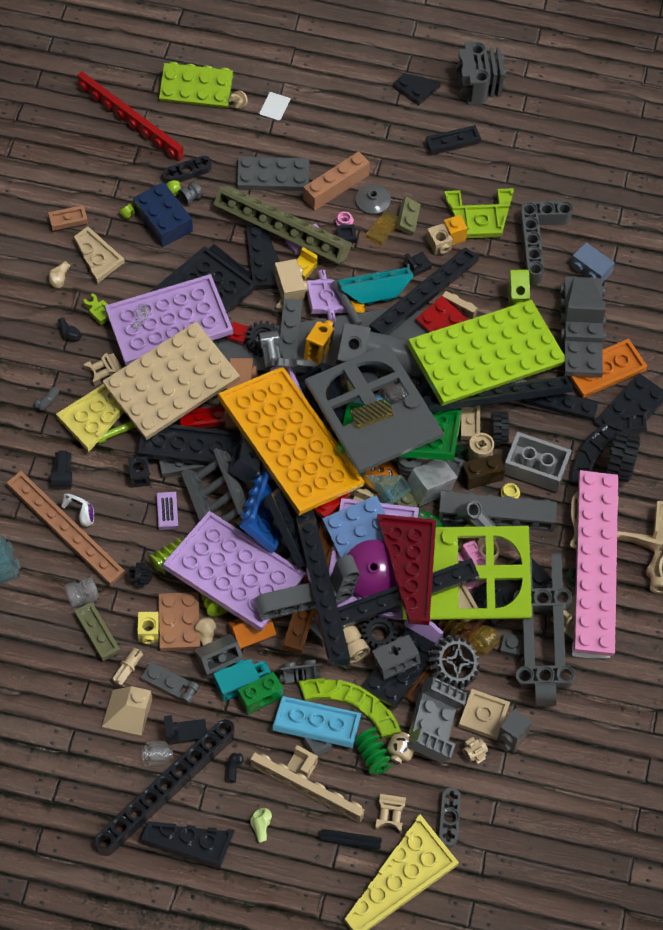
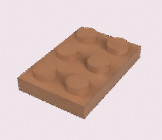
[159,592,200,651]

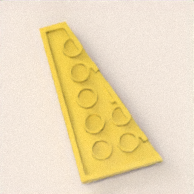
[56,385,124,452]
[345,814,459,930]

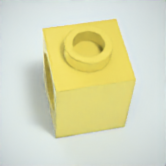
[138,612,159,644]

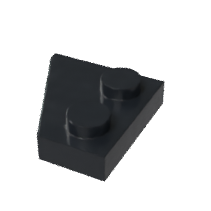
[393,73,441,106]

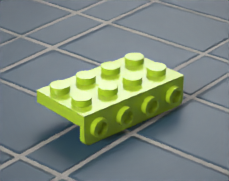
[159,62,234,109]

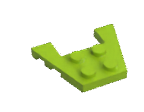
[444,188,514,238]

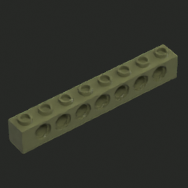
[213,185,352,263]

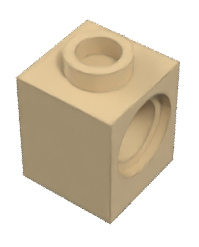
[426,223,453,255]

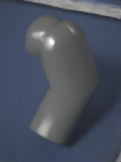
[34,387,59,411]

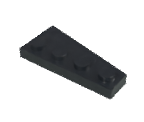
[141,821,235,869]

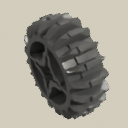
[427,635,482,690]

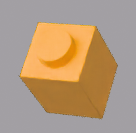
[444,215,468,245]

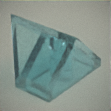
[366,474,412,505]

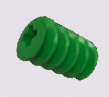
[354,728,393,775]

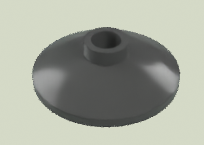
[355,184,391,215]

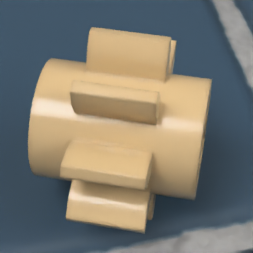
[462,737,488,764]

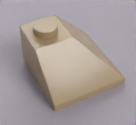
[102,686,152,737]

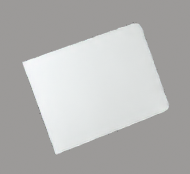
[259,92,291,120]

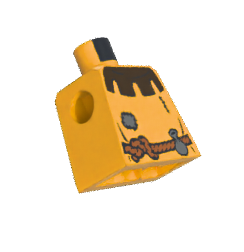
[304,320,335,366]

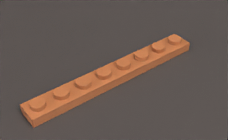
[6,471,125,586]

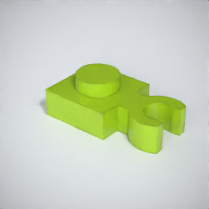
[83,293,109,325]

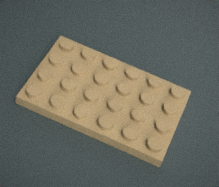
[103,321,240,440]

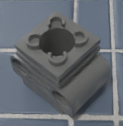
[456,42,507,105]

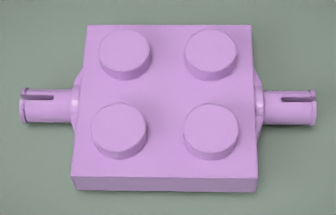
[306,270,347,323]

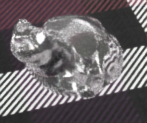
[130,304,150,330]

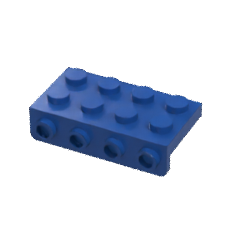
[239,471,291,553]

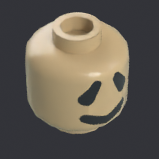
[386,731,414,764]

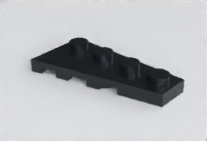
[246,226,280,289]

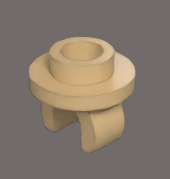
[228,90,248,108]

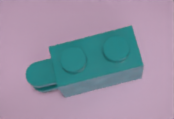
[213,659,271,702]

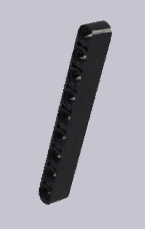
[95,719,235,856]

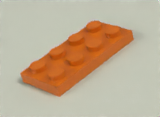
[568,339,648,398]

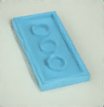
[273,696,361,748]

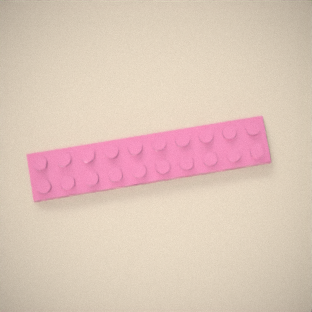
[574,470,618,656]

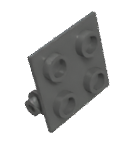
[278,660,321,684]

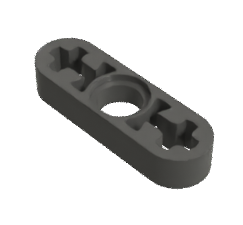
[439,788,461,849]

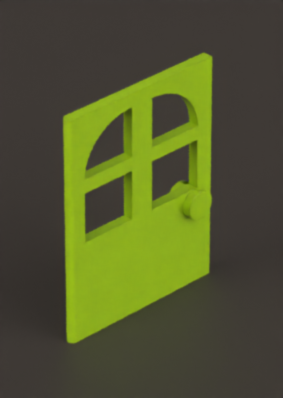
[403,526,532,620]

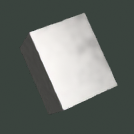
[405,460,457,506]

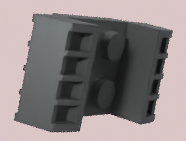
[408,677,467,764]

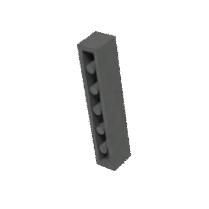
[438,491,557,532]

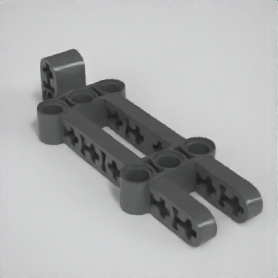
[514,553,575,706]

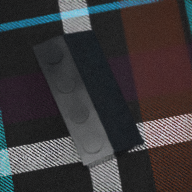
[297,362,346,440]

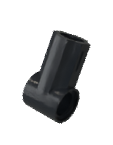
[51,450,72,488]

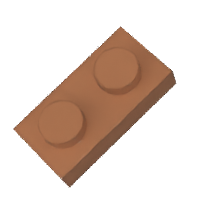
[48,205,88,231]

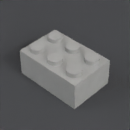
[504,432,572,492]

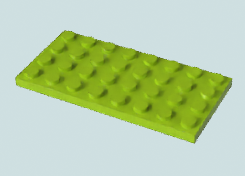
[406,300,565,406]

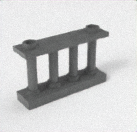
[181,448,247,522]

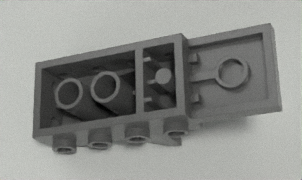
[560,276,606,378]

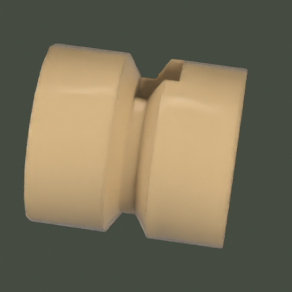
[467,433,494,461]
[343,626,370,664]

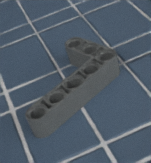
[520,201,573,285]
[254,555,360,620]

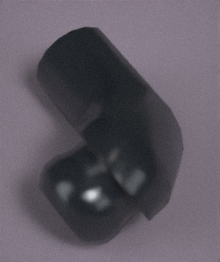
[226,752,244,783]

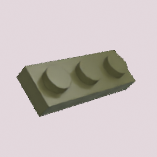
[74,602,120,661]

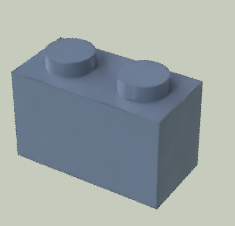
[571,242,615,283]

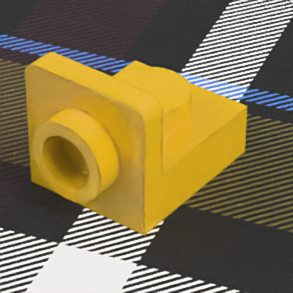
[297,247,317,280]

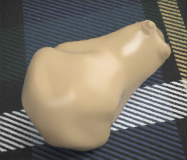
[49,261,70,289]
[195,618,216,646]

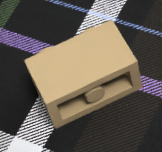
[274,259,308,303]

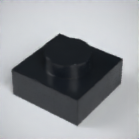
[336,224,357,243]

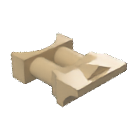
[83,353,122,386]
[375,794,406,833]

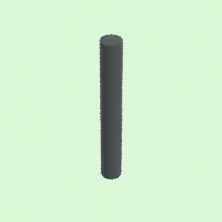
[332,280,362,326]

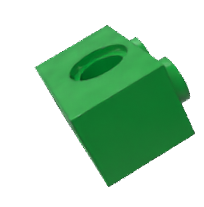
[238,672,283,716]

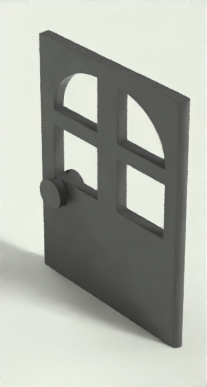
[305,344,444,473]

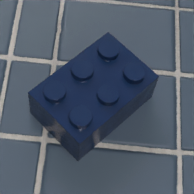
[133,182,193,247]

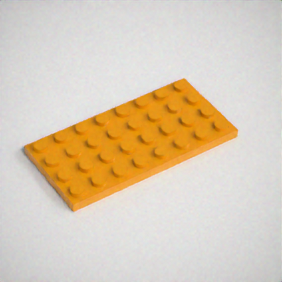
[217,366,365,515]

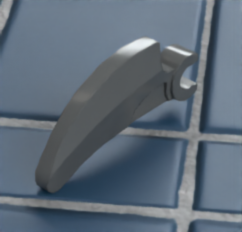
[271,358,316,369]

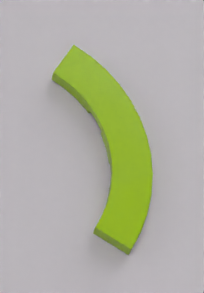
[299,678,401,739]

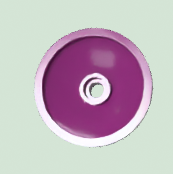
[348,540,397,598]

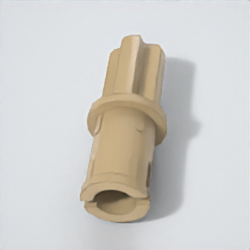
[112,648,143,685]

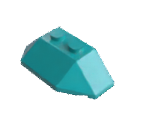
[337,267,413,304]

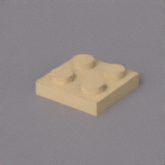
[458,689,510,741]

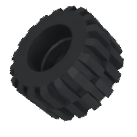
[604,431,641,483]

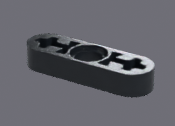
[163,156,212,184]

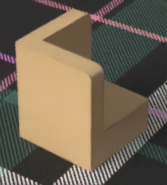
[287,745,318,780]

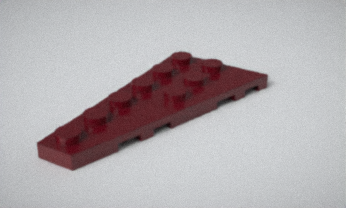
[377,514,436,626]

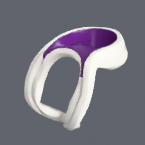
[61,493,94,527]

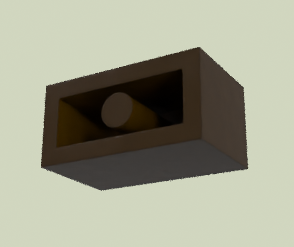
[461,454,506,490]

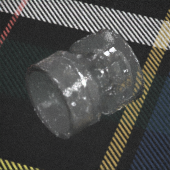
[64,576,99,609]

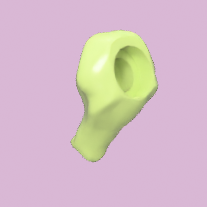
[250,808,272,843]

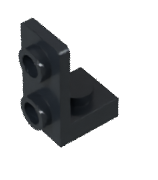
[164,715,207,744]

